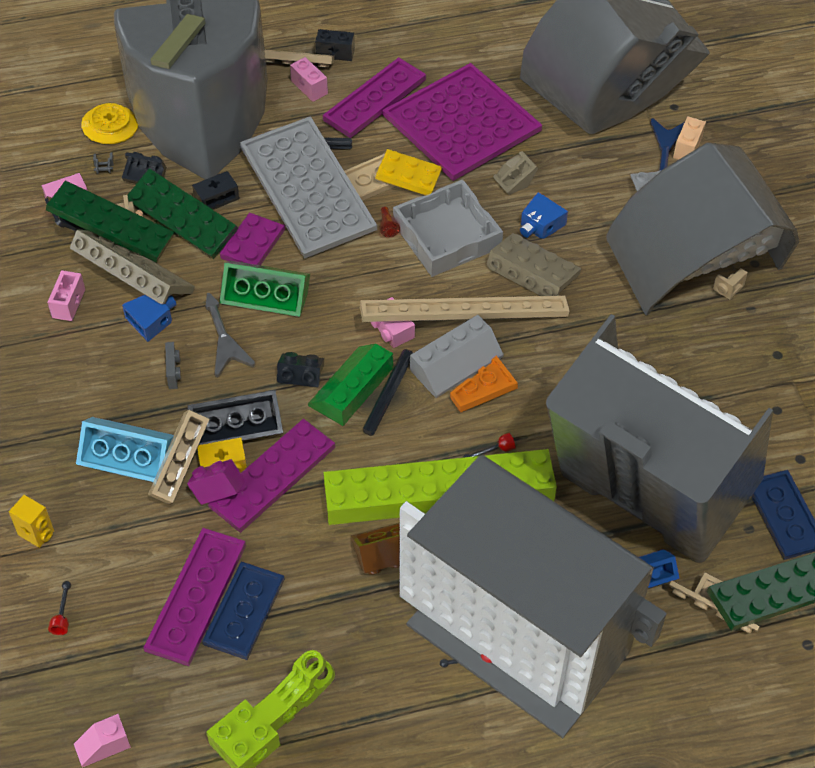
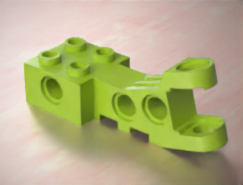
[206,650,335,768]

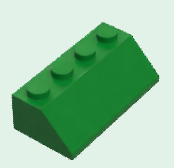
[220,261,310,317]
[308,343,393,426]

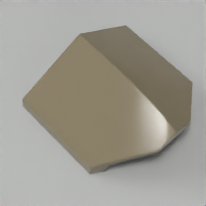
[493,151,538,195]

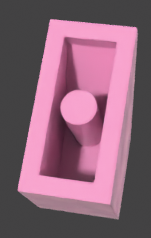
[74,714,131,768]

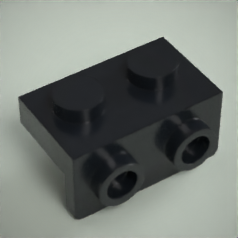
[122,152,167,184]
[277,352,324,387]

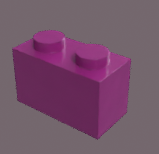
[187,459,245,505]

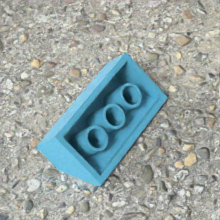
[76,417,174,482]

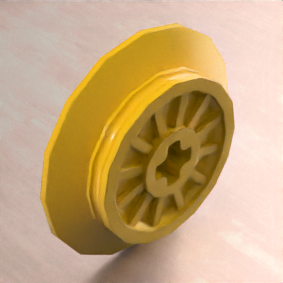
[81,103,138,144]

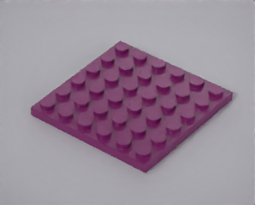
[383,63,542,181]

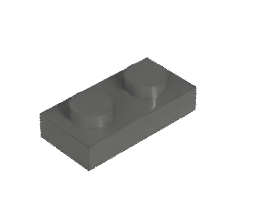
[165,342,181,389]

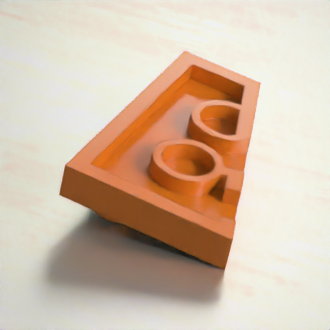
[450,355,518,413]

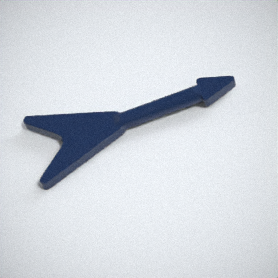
[650,118,685,171]

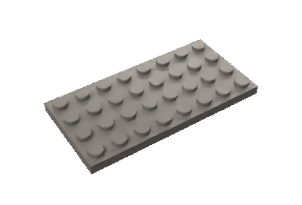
[240,116,377,259]

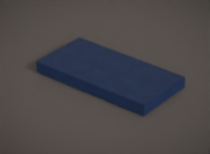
[751,469,815,560]
[202,561,285,660]

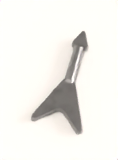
[206,293,255,377]

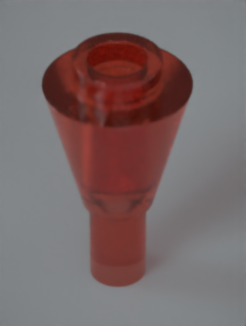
[380,207,400,237]

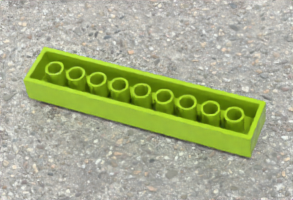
[324,449,557,525]

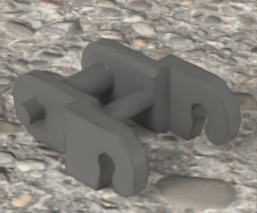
[93,152,114,174]

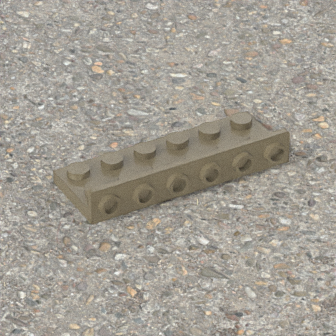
[70,230,195,304]

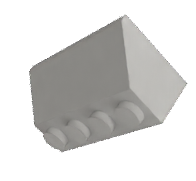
[410,315,503,398]

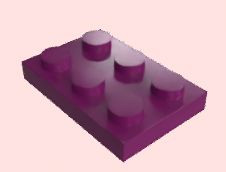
[220,212,285,266]

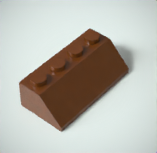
[351,523,400,574]

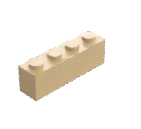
[148,410,209,504]

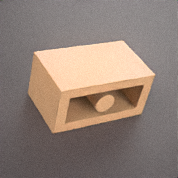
[673,116,706,160]

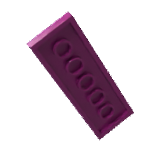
[323,57,426,138]
[208,418,335,533]
[143,528,246,666]

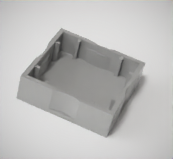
[393,179,503,277]

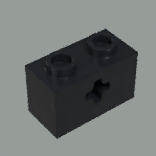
[315,29,355,61]
[192,171,240,210]

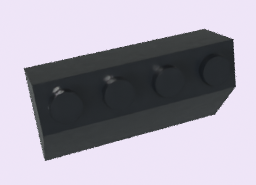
[187,390,283,445]

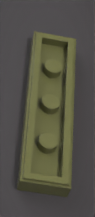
[151,14,206,69]

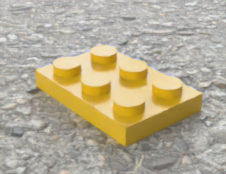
[375,149,442,195]

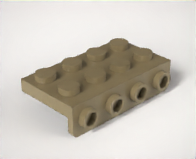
[487,233,581,296]

